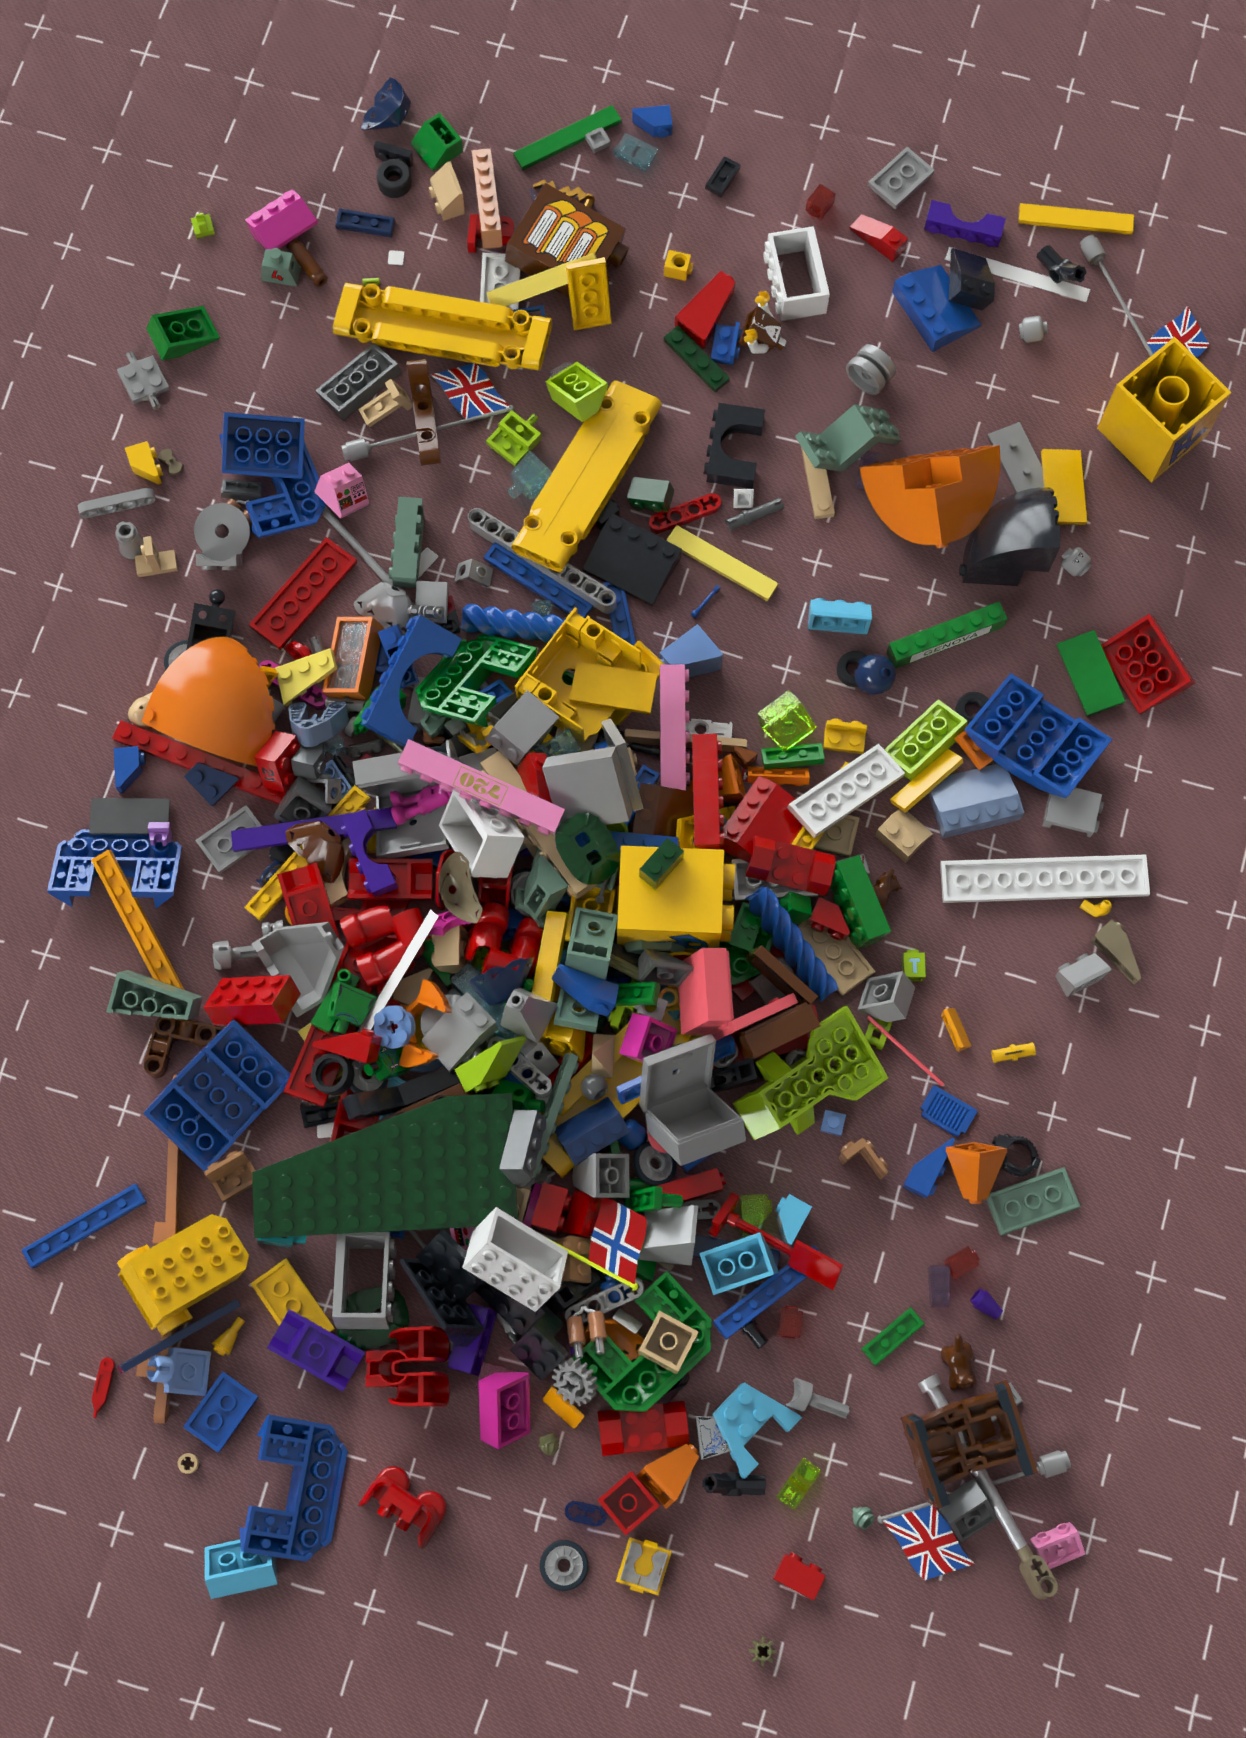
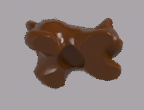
[873,869,903,913]
[941,1334,976,1390]

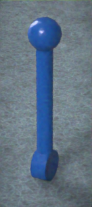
[691,585,720,618]

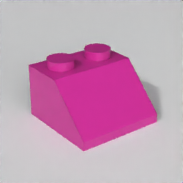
[619,1013,678,1063]

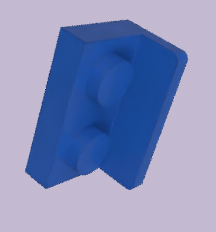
[711,322,743,365]

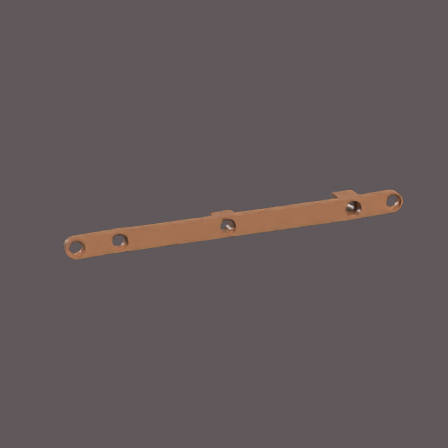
[136,1075,181,1424]

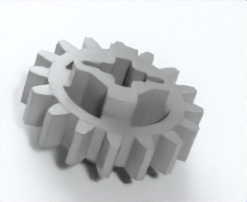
[552,1358,598,1406]

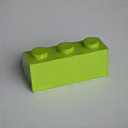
[545,362,608,422]

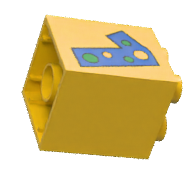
[1097,337,1232,483]
[617,846,735,953]

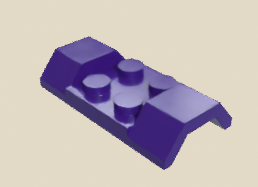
[267,1309,365,1391]

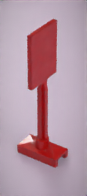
[709,1192,844,1290]

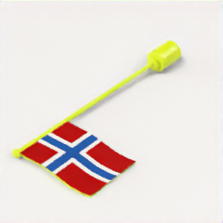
[544,1198,647,1291]

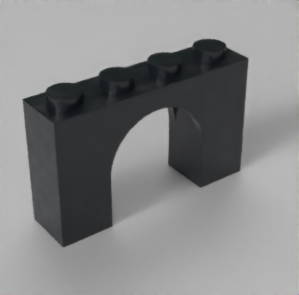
[703,403,765,489]

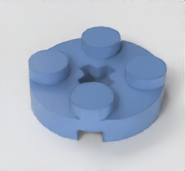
[374,1005,415,1049]

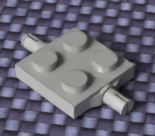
[117,351,169,410]

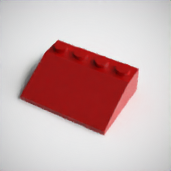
[1101,614,1196,714]
[720,776,803,863]

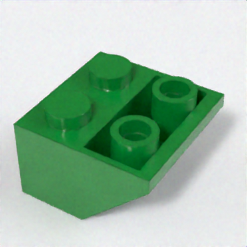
[410,112,463,172]

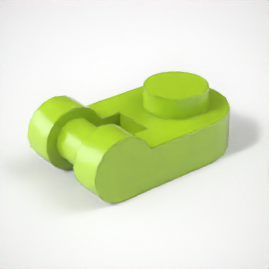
[865,1017,892,1050]

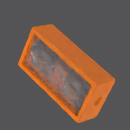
[322,617,384,701]

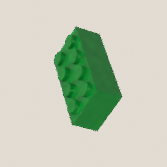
[830,855,891,949]

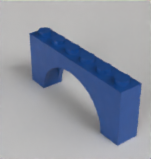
[361,615,462,747]

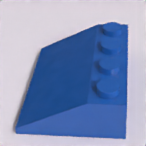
[892,265,982,352]
[222,412,305,479]

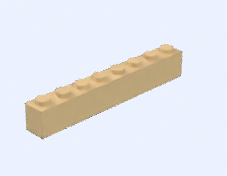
[480,751,597,900]

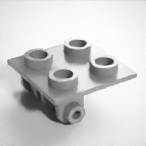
[407,581,448,623]

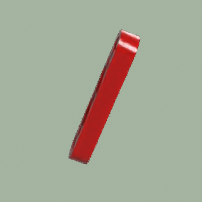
[649,493,721,534]

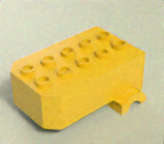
[117,1214,249,1337]

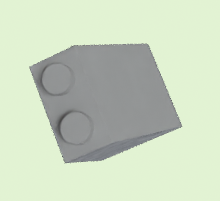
[485,690,559,766]
[640,1205,698,1266]

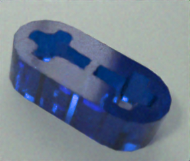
[565,1501,606,1527]

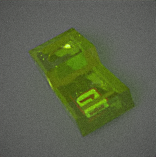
[776,1457,821,1510]

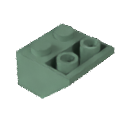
[523,855,568,919]

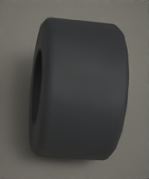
[376,159,412,198]

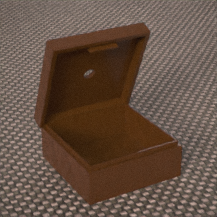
[734,946,821,1059]

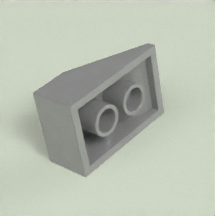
[421,992,498,1072]

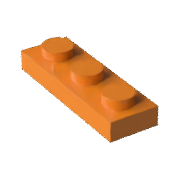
[747,766,810,786]

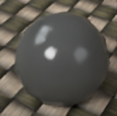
[581,1074,608,1101]

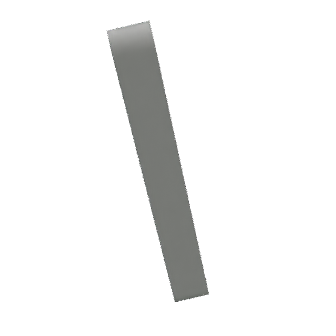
[468,508,617,614]

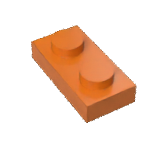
[955,731,993,771]

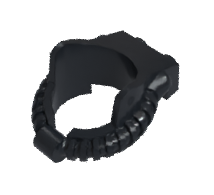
[992,1134,1041,1177]

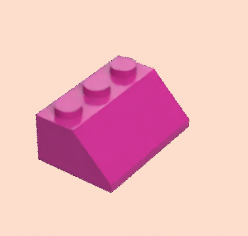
[245,190,318,250]
[479,1372,531,1449]

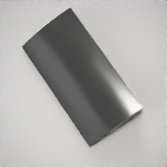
[315,343,401,421]

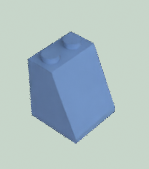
[659,624,723,677]

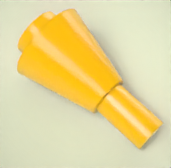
[212,1317,245,1356]

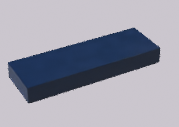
[335,208,395,238]

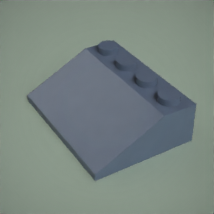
[929,764,1024,839]

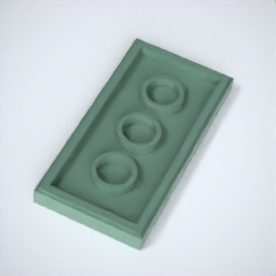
[986,1167,1081,1236]

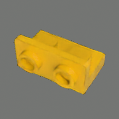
[823,719,867,754]

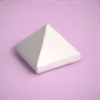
[733,489,754,508]

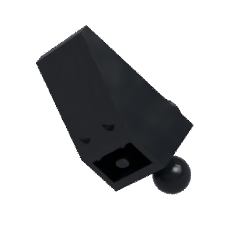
[186,589,236,650]

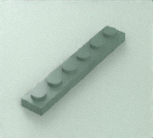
[532,1053,579,1179]

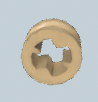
[178,1453,199,1474]

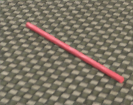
[867,1015,944,1086]

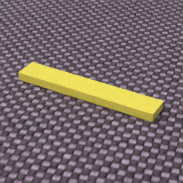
[486,252,597,306]
[666,525,778,602]

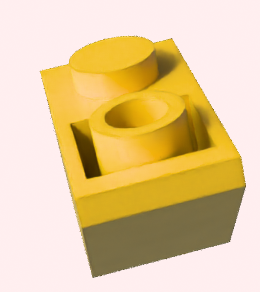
[125,441,163,485]

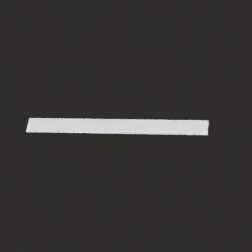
[945,247,1090,302]
[358,910,439,1032]

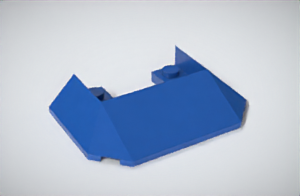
[219,434,327,538]
[47,829,182,908]
[239,1414,348,1561]

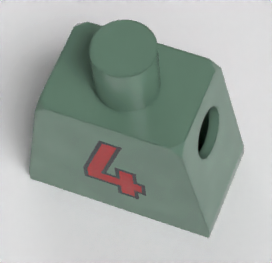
[261,248,301,286]

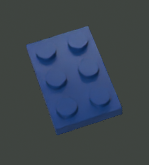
[183,1372,259,1453]

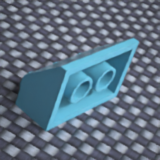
[808,598,872,635]
[699,1232,779,1295]
[205,1540,278,1599]

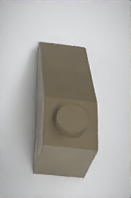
[1091,919,1141,985]

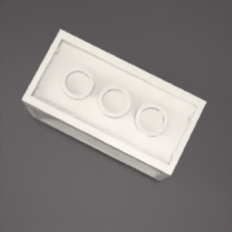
[763,226,830,321]
[439,790,525,878]
[463,1207,568,1312]

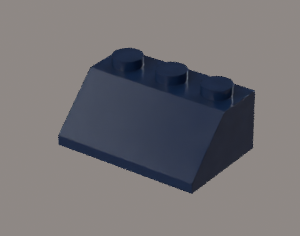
[554,1097,630,1166]

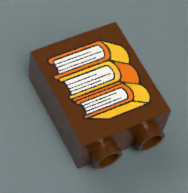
[505,183,629,297]

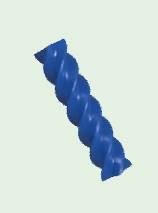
[461,604,566,643]
[744,886,838,1002]

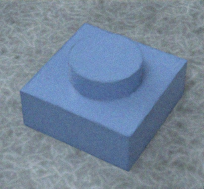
[820,1109,846,1136]

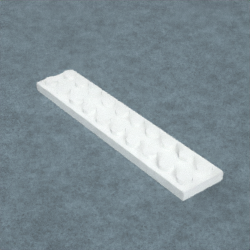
[940,855,1150,903]

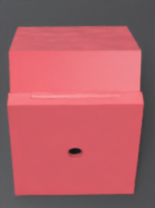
[678,948,798,1041]

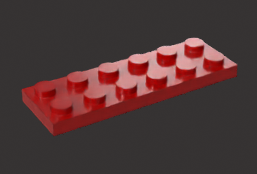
[249,537,357,650]

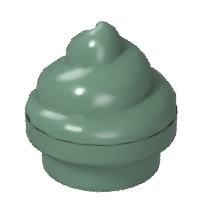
[852,1507,875,1530]

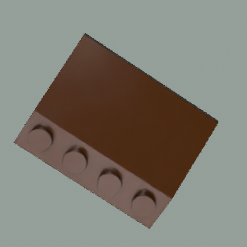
[632,783,694,837]

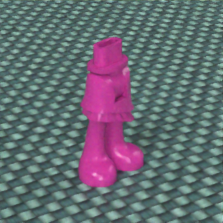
[390,784,453,825]

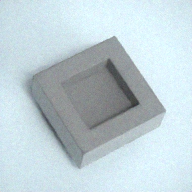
[585,127,611,153]

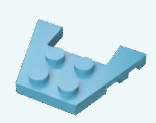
[712,1383,802,1478]

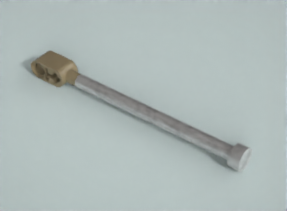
[918,1373,1058,1600]

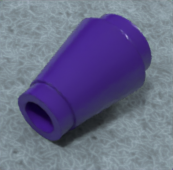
[970,1288,1003,1320]

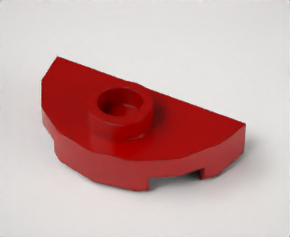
[284,641,311,660]

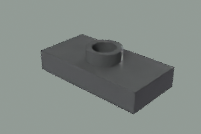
[221,479,263,500]

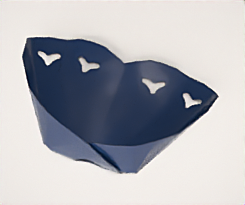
[361,77,411,130]
[470,958,534,1006]

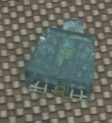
[507,450,552,499]

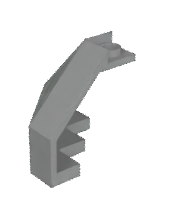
[251,922,344,1017]

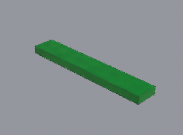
[513,105,621,171]

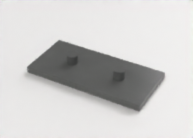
[89,798,170,835]

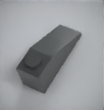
[291,741,326,780]

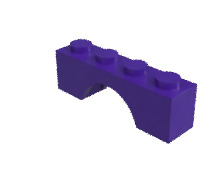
[924,200,1006,247]
[341,809,399,898]

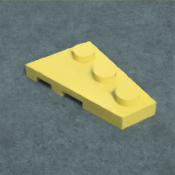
[275,648,337,707]

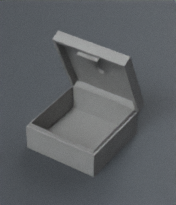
[542,719,644,826]
[352,753,449,859]
[639,1034,746,1166]

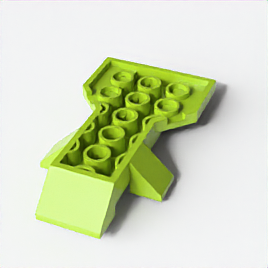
[732,1006,888,1140]

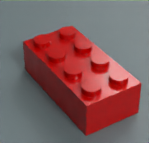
[203,975,301,1026]

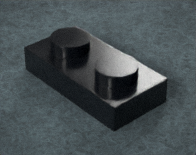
[374,141,413,168]
[705,156,741,197]

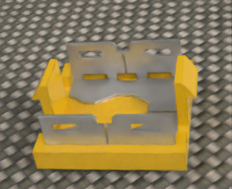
[457,712,500,754]
[616,1537,672,1595]

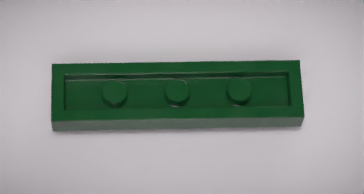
[663,326,730,393]

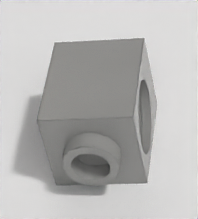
[634,998,668,1021]

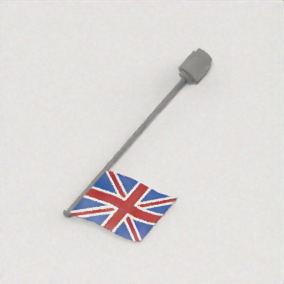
[1080,235,1209,358]
[341,363,515,462]
[877,1450,1071,1580]

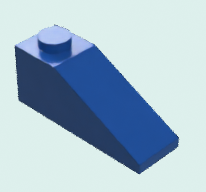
[551,964,619,1017]

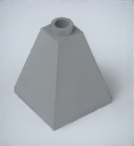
[501,988,558,1043]
[572,1154,629,1198]

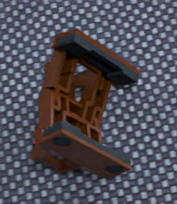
[901,1380,1038,1509]

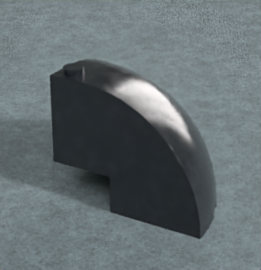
[959,487,1060,586]

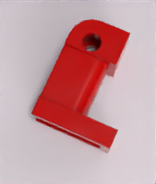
[467,214,515,253]

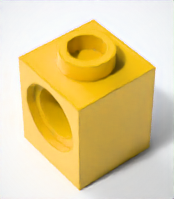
[664,250,694,281]

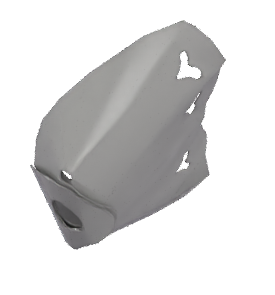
[353,581,414,636]

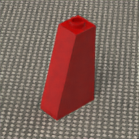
[674,271,735,349]

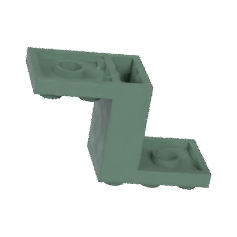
[795,404,902,472]
[553,907,618,1033]

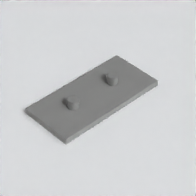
[987,422,1044,493]

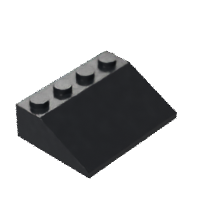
[583,513,682,606]
[399,1258,485,1347]

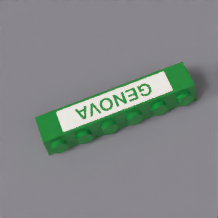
[886,602,1007,669]

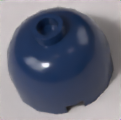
[855,654,896,695]

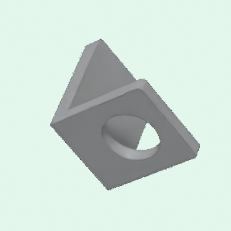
[455,559,493,587]
[307,774,341,804]

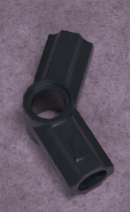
[1036,245,1087,284]
[702,1473,766,1496]

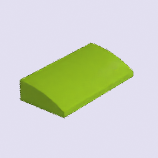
[884,699,968,781]

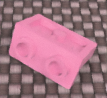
[1030,1522,1085,1569]

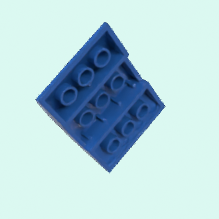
[964,673,1112,798]
[143,1019,291,1172]

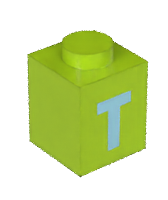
[901,949,926,982]

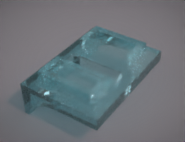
[613,133,659,171]

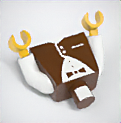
[739,291,786,354]

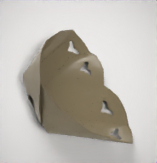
[438,852,483,923]

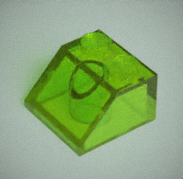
[757,690,817,751]

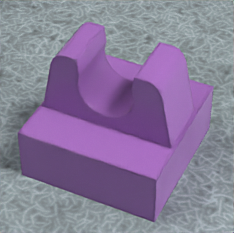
[148,822,172,846]

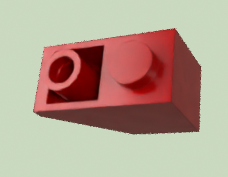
[808,897,850,941]

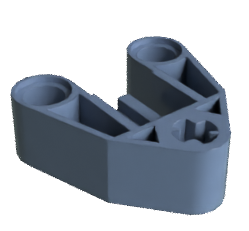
[289,701,349,747]

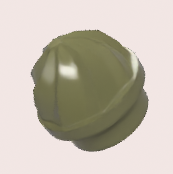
[538,1433,560,1455]

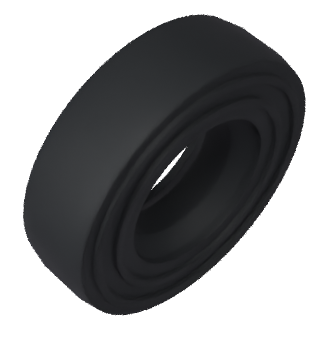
[837,651,867,687]
[955,692,989,724]

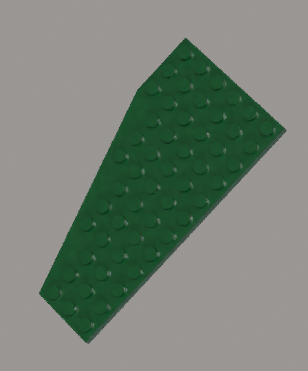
[252,1093,518,1238]

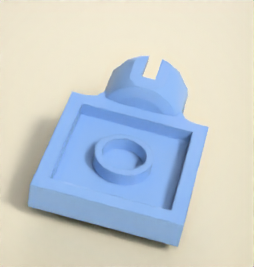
[146,1347,211,1396]

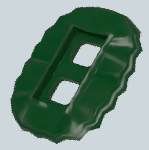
[555,813,620,885]
[337,1287,409,1350]

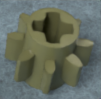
[748,1636,777,1666]

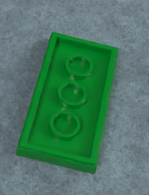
[1056,630,1125,717]

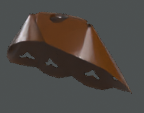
[285,821,344,883]

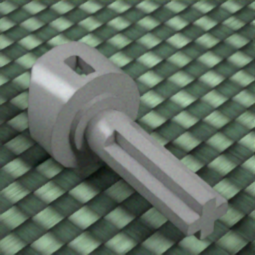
[212,940,259,970]
[786,1378,850,1419]

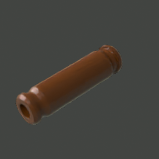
[286,237,328,287]

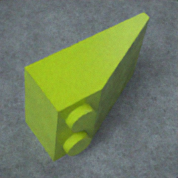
[455,1035,526,1093]

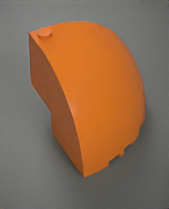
[859,445,1000,548]
[141,637,275,766]

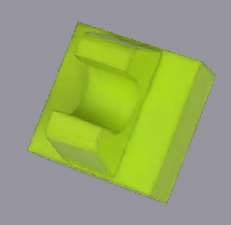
[191,213,215,239]

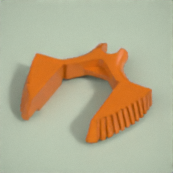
[399,979,452,1068]

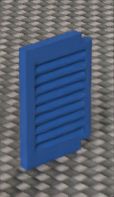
[920,1085,978,1137]

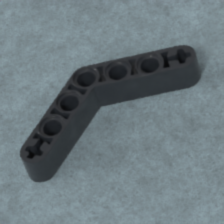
[342,1062,463,1121]

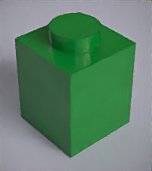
[779,891,812,924]

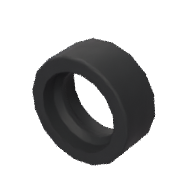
[311,1053,355,1096]

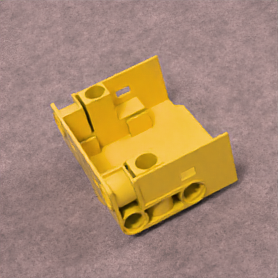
[515,607,642,743]

